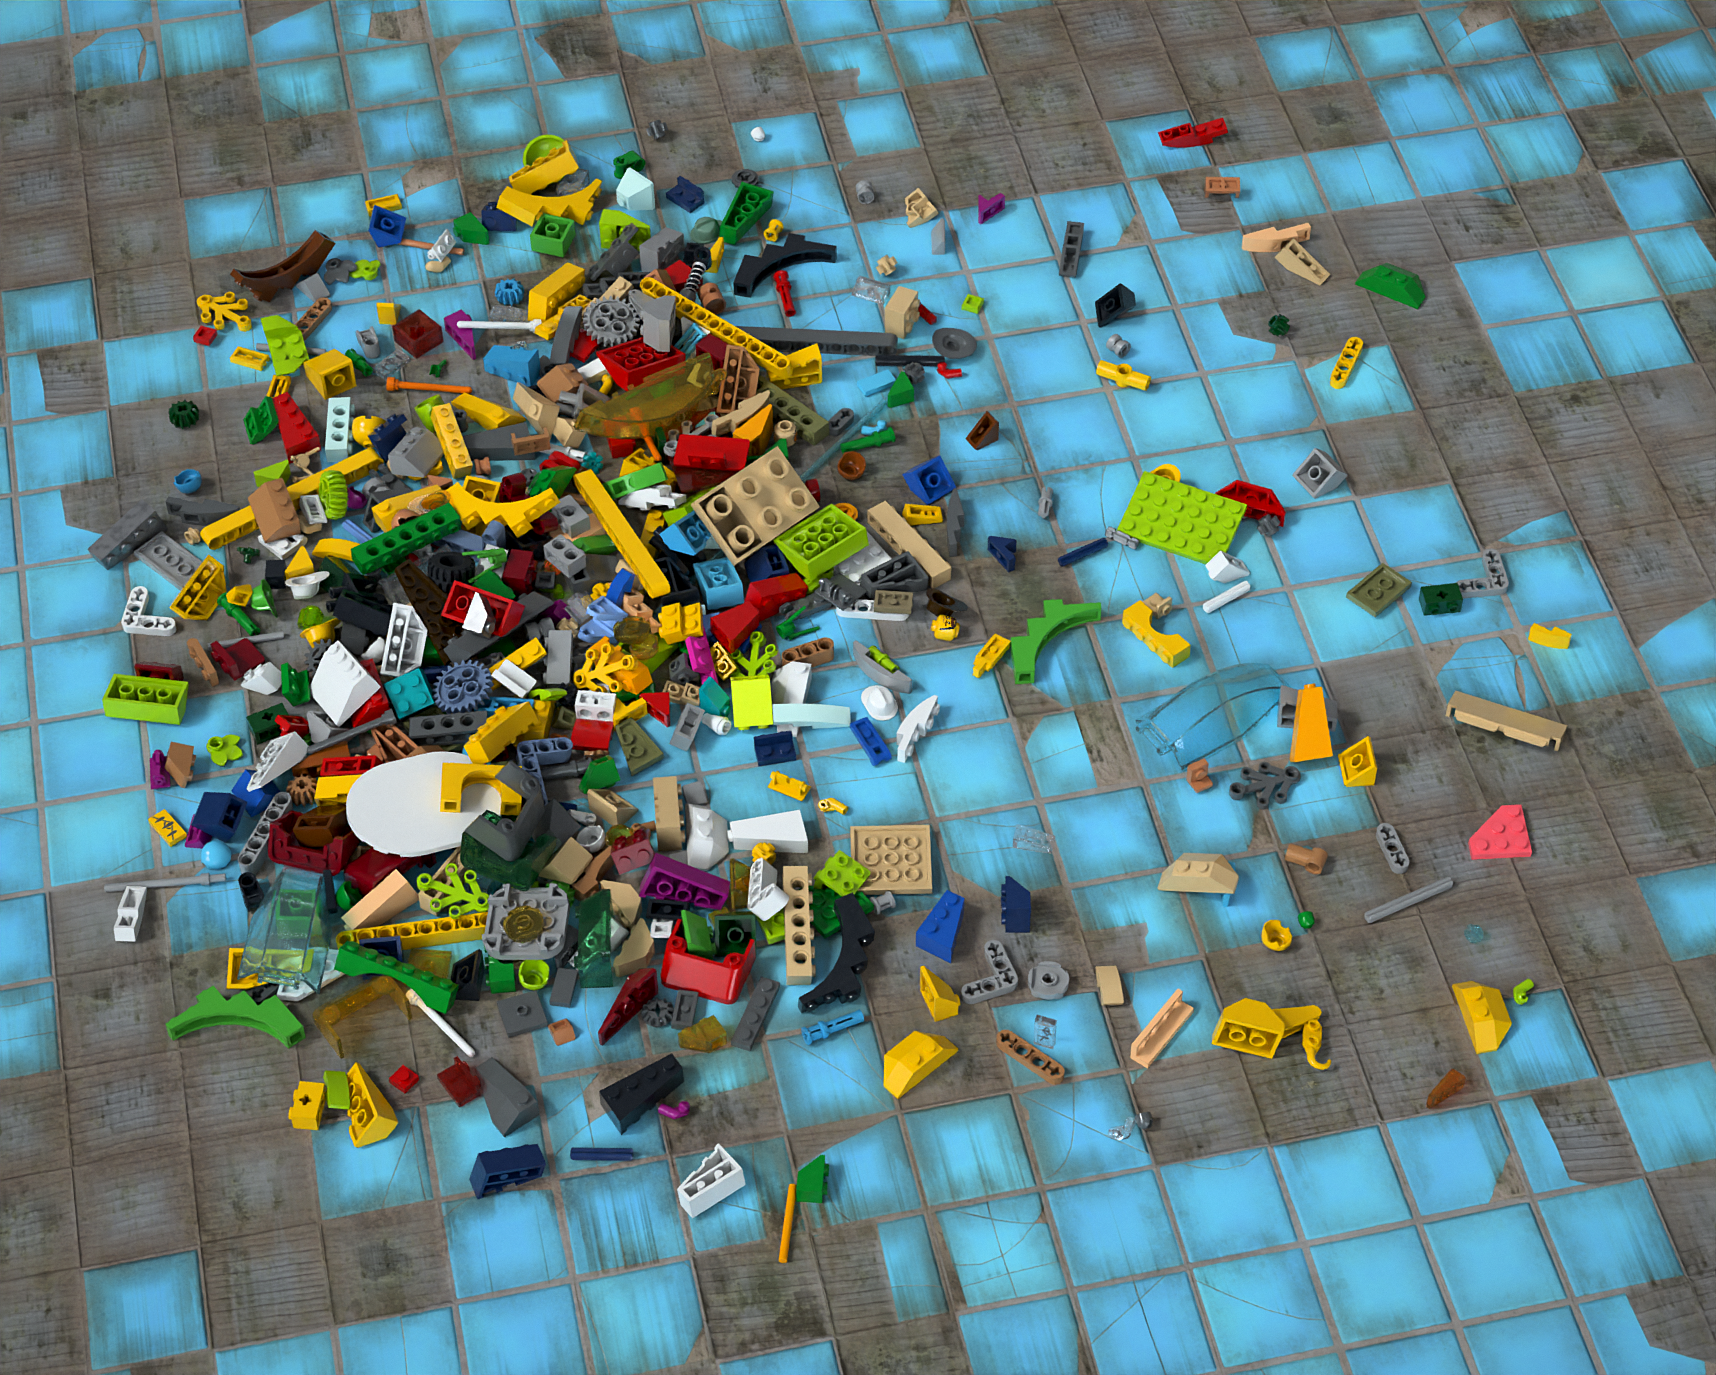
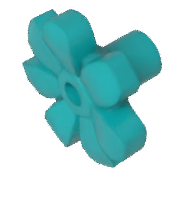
[581,452,603,475]

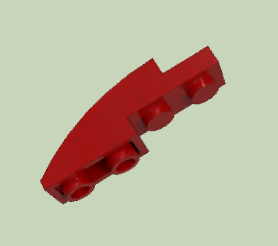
[1158,118,1228,148]

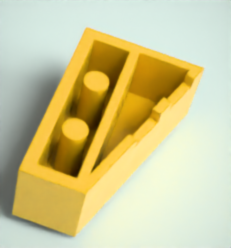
[619,448,677,493]

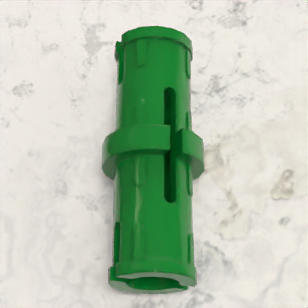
[345,349,373,376]

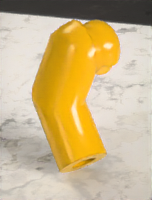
[599,374,614,395]
[818,798,848,815]

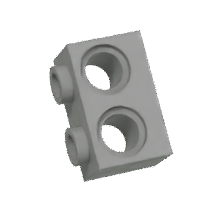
[544,534,586,578]
[669,703,705,752]

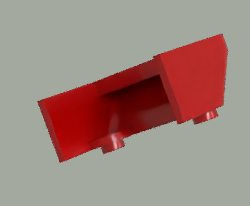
[660,919,756,1005]

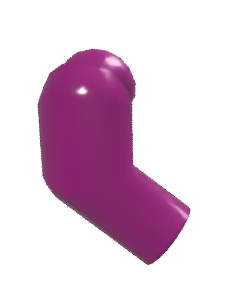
[658,1101,690,1119]

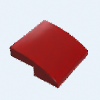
[569,328,600,363]
[570,719,614,752]

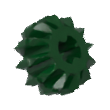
[168,399,199,430]

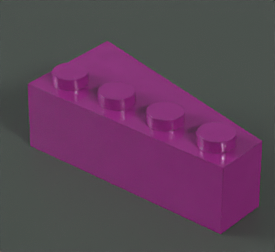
[639,853,730,910]

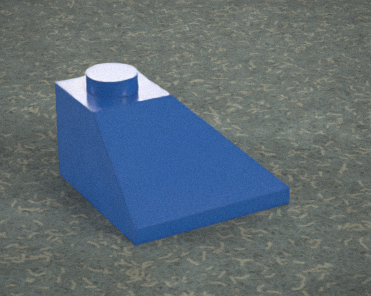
[902,455,956,505]

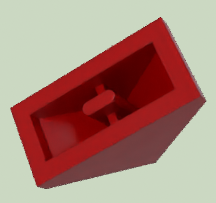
[639,692,670,728]

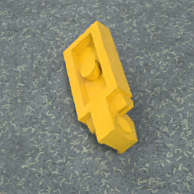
[972,634,1011,678]

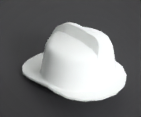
[285,571,330,599]
[861,685,898,721]

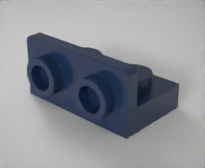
[666,176,704,213]
[753,731,796,767]

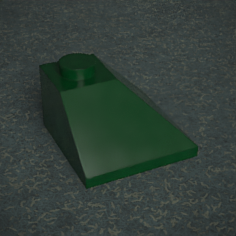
[714,911,756,956]

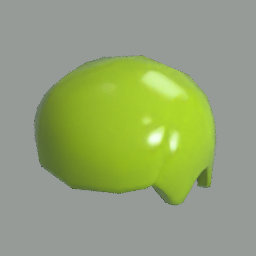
[518,960,549,991]

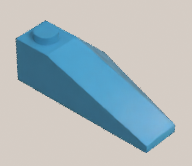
[659,511,711,556]

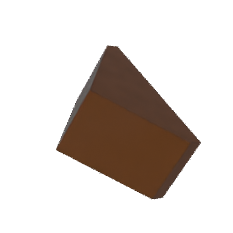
[965,411,999,450]

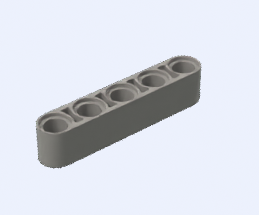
[238,792,294,875]

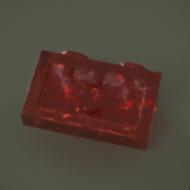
[437,1056,481,1108]

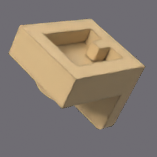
[1143,593,1172,619]

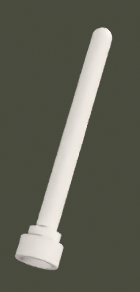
[457,319,541,333]
[405,989,475,1057]

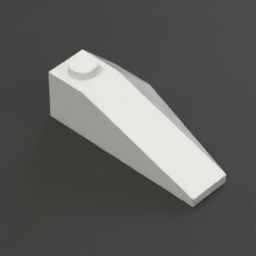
[247,731,309,792]

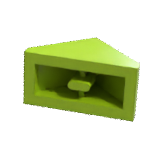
[253,460,291,487]

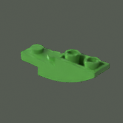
[602,462,668,499]

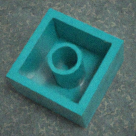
[384,668,436,720]

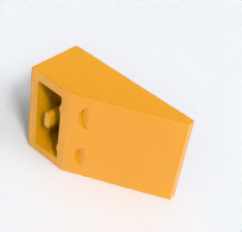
[733,404,773,456]

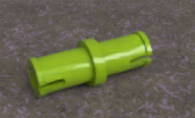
[868,645,900,674]

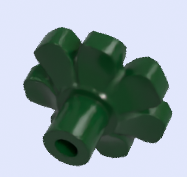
[237,547,261,564]

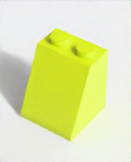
[730,674,773,730]

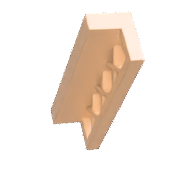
[1130,989,1194,1069]

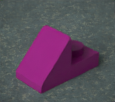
[978,193,1005,225]

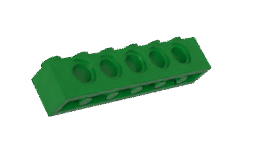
[351,503,461,575]

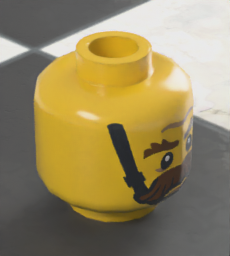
[931,615,960,641]

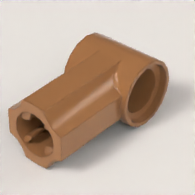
[1285,843,1328,874]

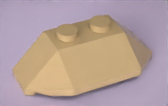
[1157,853,1239,894]

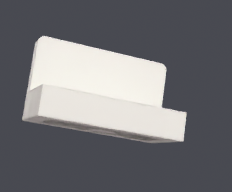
[491,659,537,699]

